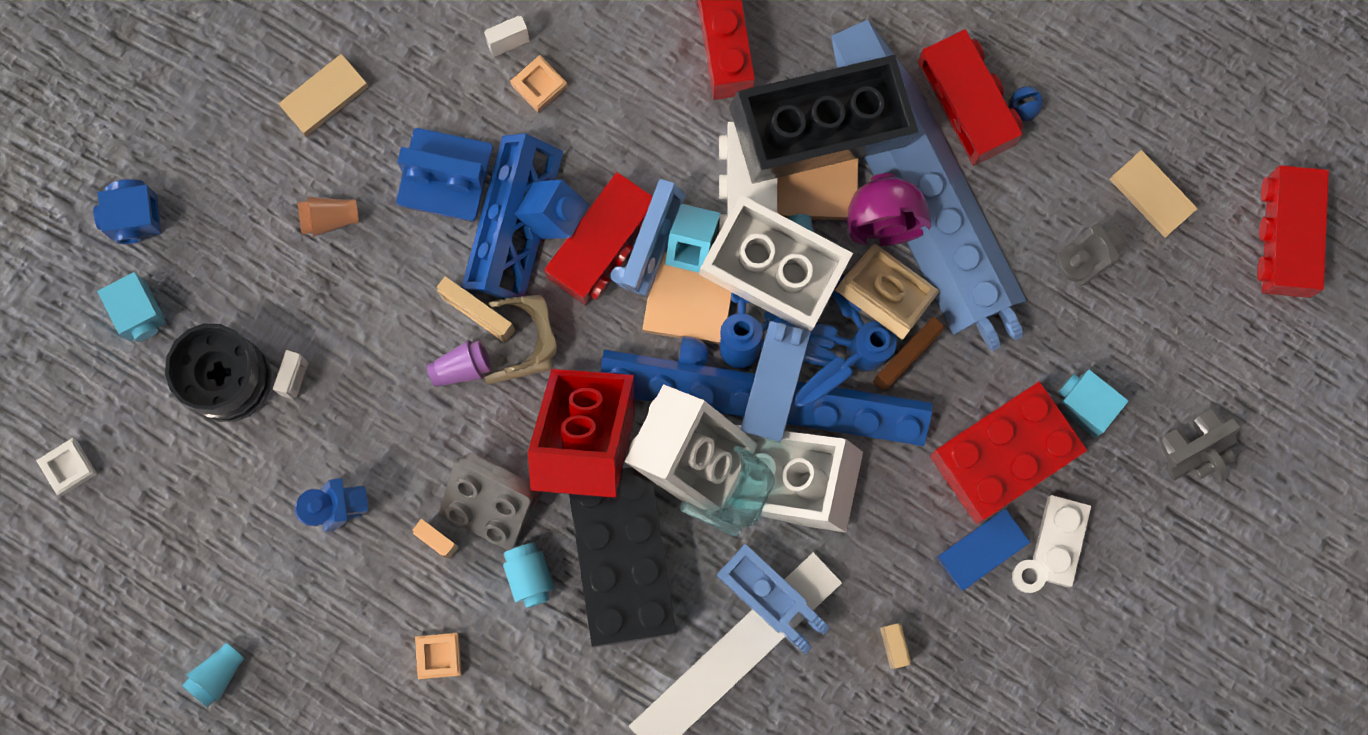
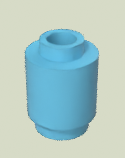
[503,542,555,608]

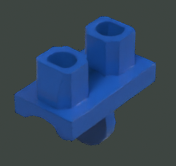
[295,478,368,532]

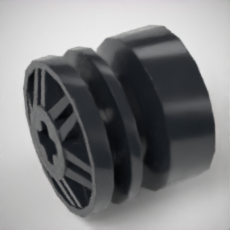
[165,323,272,422]

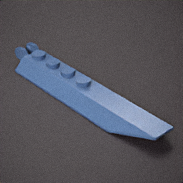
[831,20,1026,351]

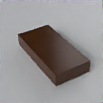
[873,316,944,391]

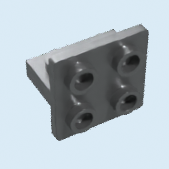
[439,452,542,550]

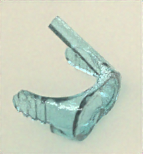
[680,446,775,536]

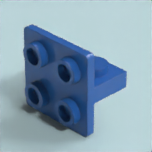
[396,128,493,222]

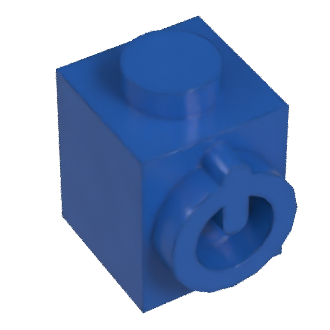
[93,179,162,244]

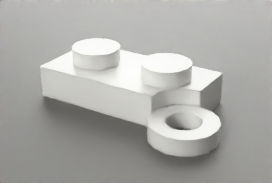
[1012,495,1091,593]

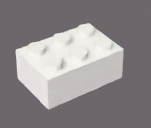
[699,194,853,332]
[625,385,758,518]

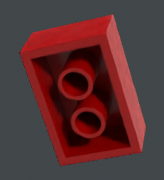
[528,369,635,498]
[929,381,1088,524]

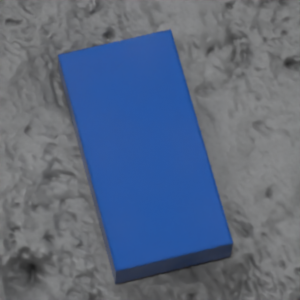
[936,508,1030,591]

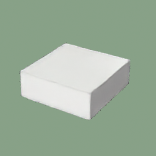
[484,16,530,57]
[273,350,309,400]
[36,438,97,497]

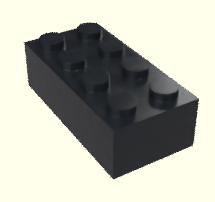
[729,55,919,184]
[569,467,676,648]

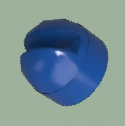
[1009,86,1043,121]
[678,336,708,366]

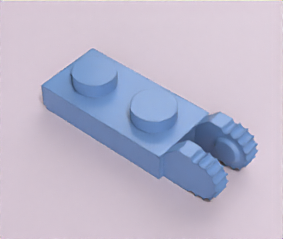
[716,544,830,654]

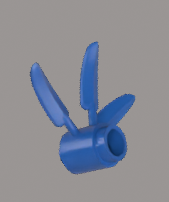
[776,273,897,407]
[719,292,838,369]

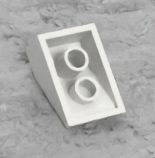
[727,425,863,533]

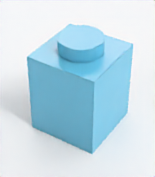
[665,204,721,273]
[97,272,167,342]
[1057,369,1128,438]

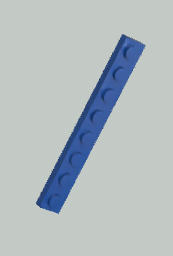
[600,349,932,446]

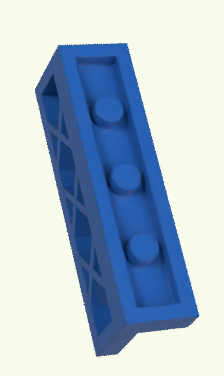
[461,133,563,299]

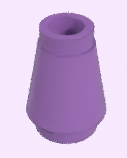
[427,340,492,387]

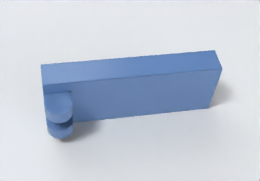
[611,179,686,297]
[740,321,811,442]

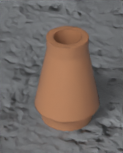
[297,197,359,237]

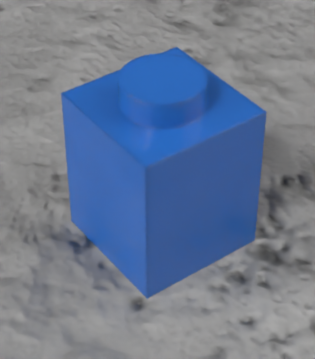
[514,180,590,239]

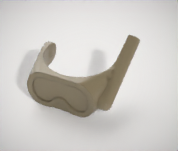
[484,295,557,385]

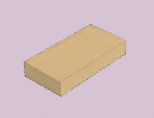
[278,54,368,137]
[1109,150,1198,238]
[436,276,515,342]

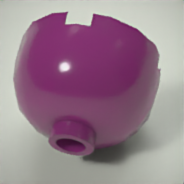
[847,173,932,246]

